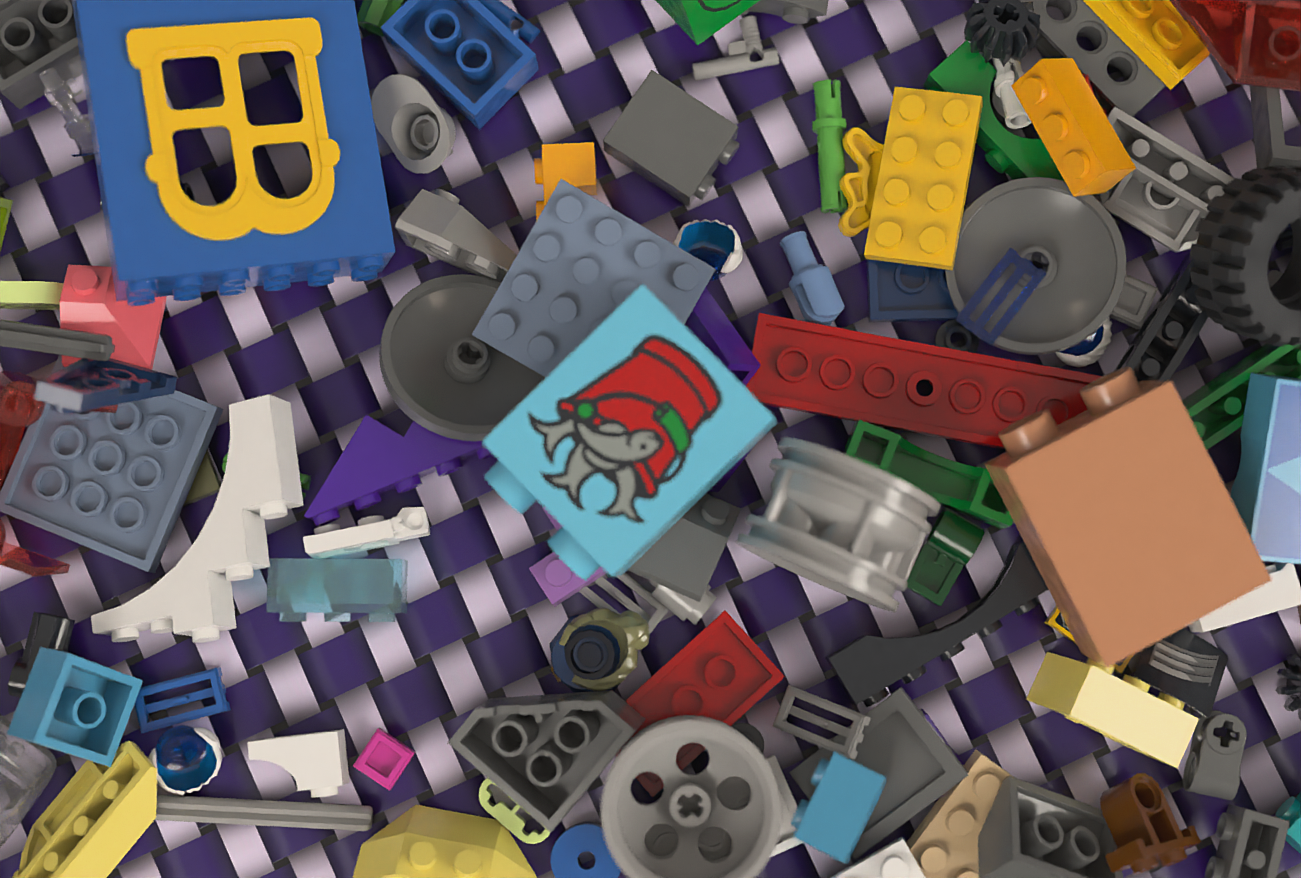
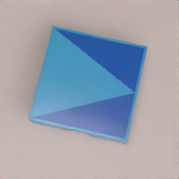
[1230,373,1301,564]

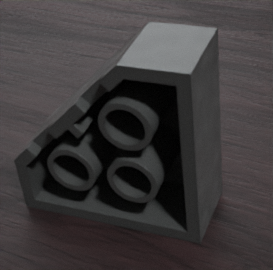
[448,690,646,832]

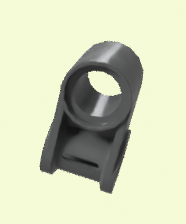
[1183,710,1246,800]

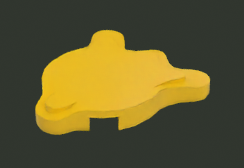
[838,127,884,237]

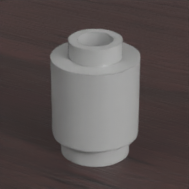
[650,581,717,625]

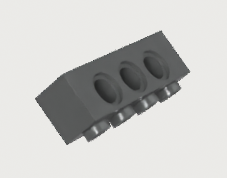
[1020,0,1166,117]

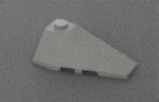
[395,189,517,282]

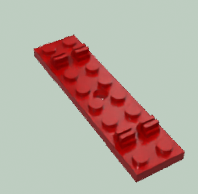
[745,313,1103,449]

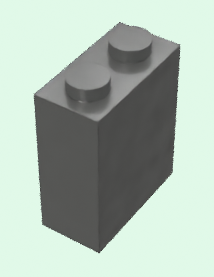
[603,70,740,207]

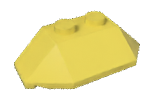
[13,741,157,878]
[353,805,537,878]

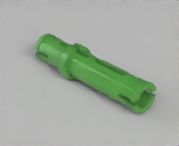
[812,80,848,213]

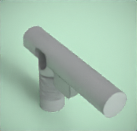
[692,16,779,81]

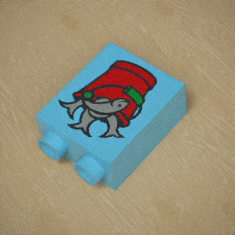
[482,283,777,581]

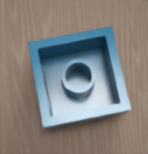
[7,647,143,767]
[790,752,887,864]

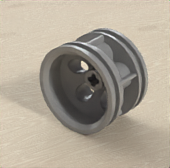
[736,437,941,612]
[601,715,782,878]

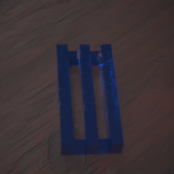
[956,247,1047,347]

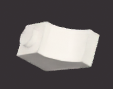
[247,729,350,797]

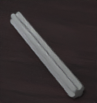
[155,795,373,831]

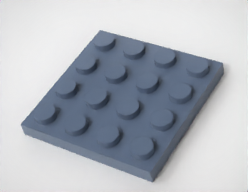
[472,179,716,378]
[0,355,224,573]

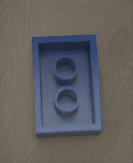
[380,0,539,130]

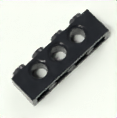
[1114,253,1209,383]

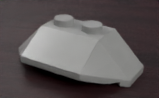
[1099,106,1235,253]

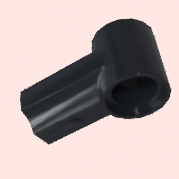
[8,612,75,698]

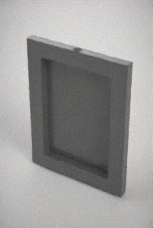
[789,687,969,859]

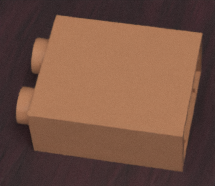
[984,367,1272,668]

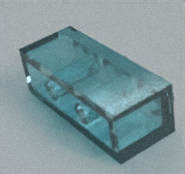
[267,559,408,622]

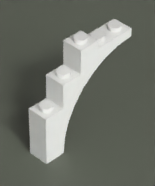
[91,394,303,643]

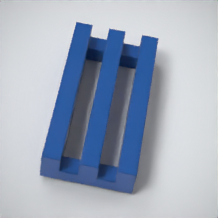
[134,667,231,733]

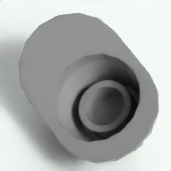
[371,74,455,174]

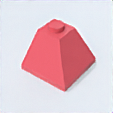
[59,264,167,370]

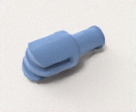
[780,231,845,326]

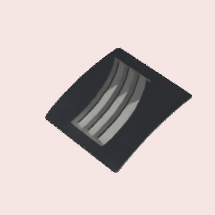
[1134,628,1228,718]

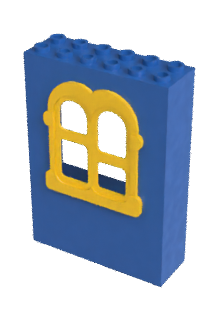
[72,0,395,306]

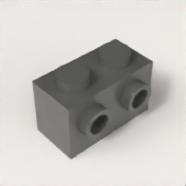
[1205,804,1290,878]

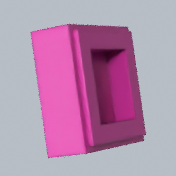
[353,728,416,791]

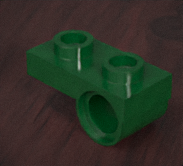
[906,507,985,606]

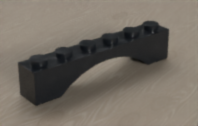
[825,539,1049,707]

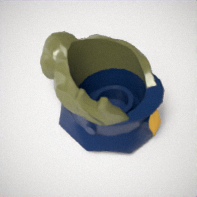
[549,608,649,693]

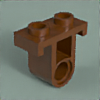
[1100,773,1202,875]

